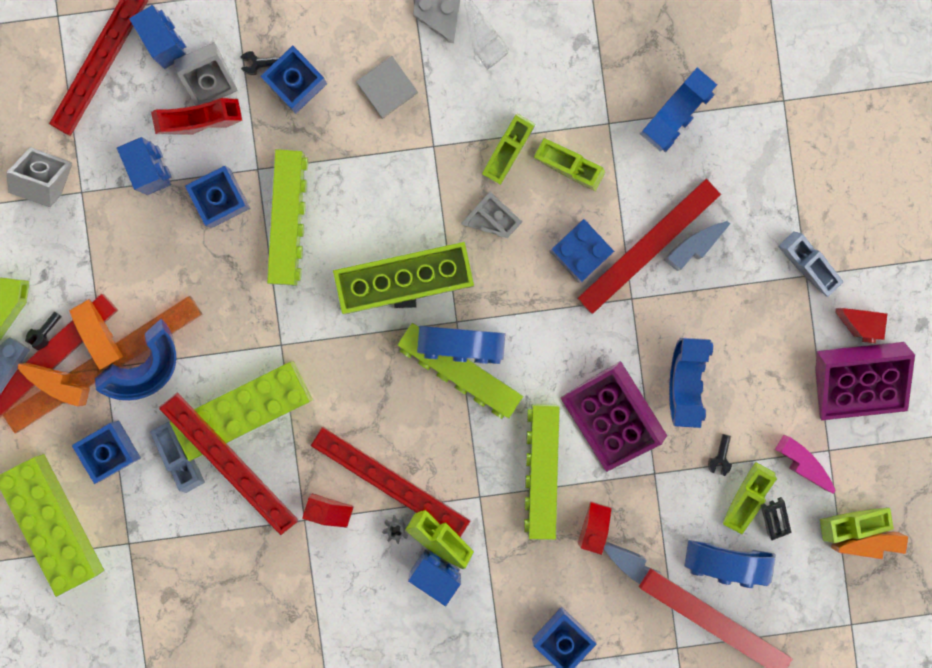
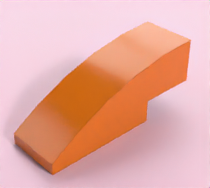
[69,299,124,370]
[18,363,90,407]
[831,531,908,559]

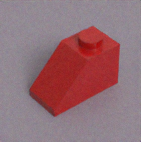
[835,308,888,344]
[302,493,354,528]
[578,501,612,555]

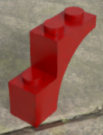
[151,98,243,135]

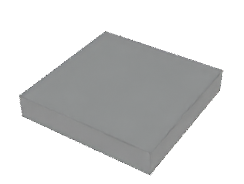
[356,56,418,119]

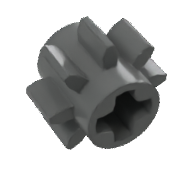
[382,515,408,544]

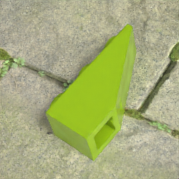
[0,277,29,341]

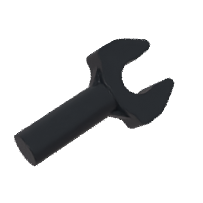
[240,51,280,75]
[25,311,62,350]
[708,434,732,476]

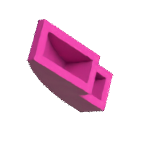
[775,435,836,494]

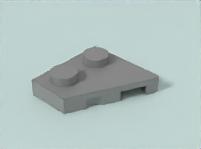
[413,0,460,43]
[461,192,523,238]

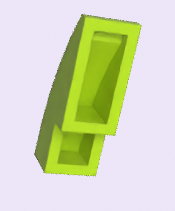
[482,113,536,185]
[534,138,606,191]
[723,462,777,535]
[819,507,894,543]
[405,510,474,569]

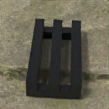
[761,497,792,541]

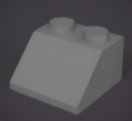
[174,42,238,105]
[7,147,72,207]

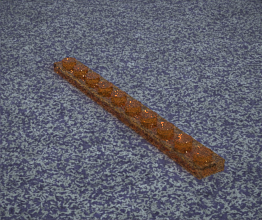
[3,296,203,433]

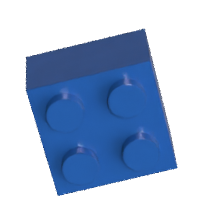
[129,5,187,69]
[261,45,327,114]
[116,137,172,195]
[185,166,251,228]
[549,219,615,283]
[72,421,141,484]
[408,550,461,607]
[532,607,597,668]

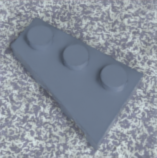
[0,337,30,394]

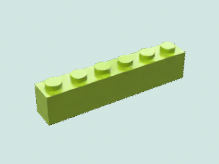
[267,149,309,286]
[398,323,524,419]
[524,404,560,540]

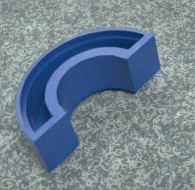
[640,67,718,153]
[95,319,177,401]
[417,326,506,364]
[669,338,713,428]
[684,540,776,588]

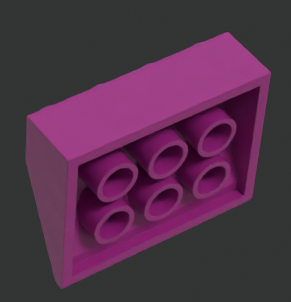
[815,342,915,421]
[560,361,668,472]

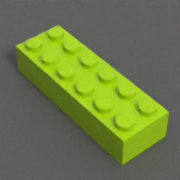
[333,242,474,315]
[169,361,313,461]
[0,454,105,597]

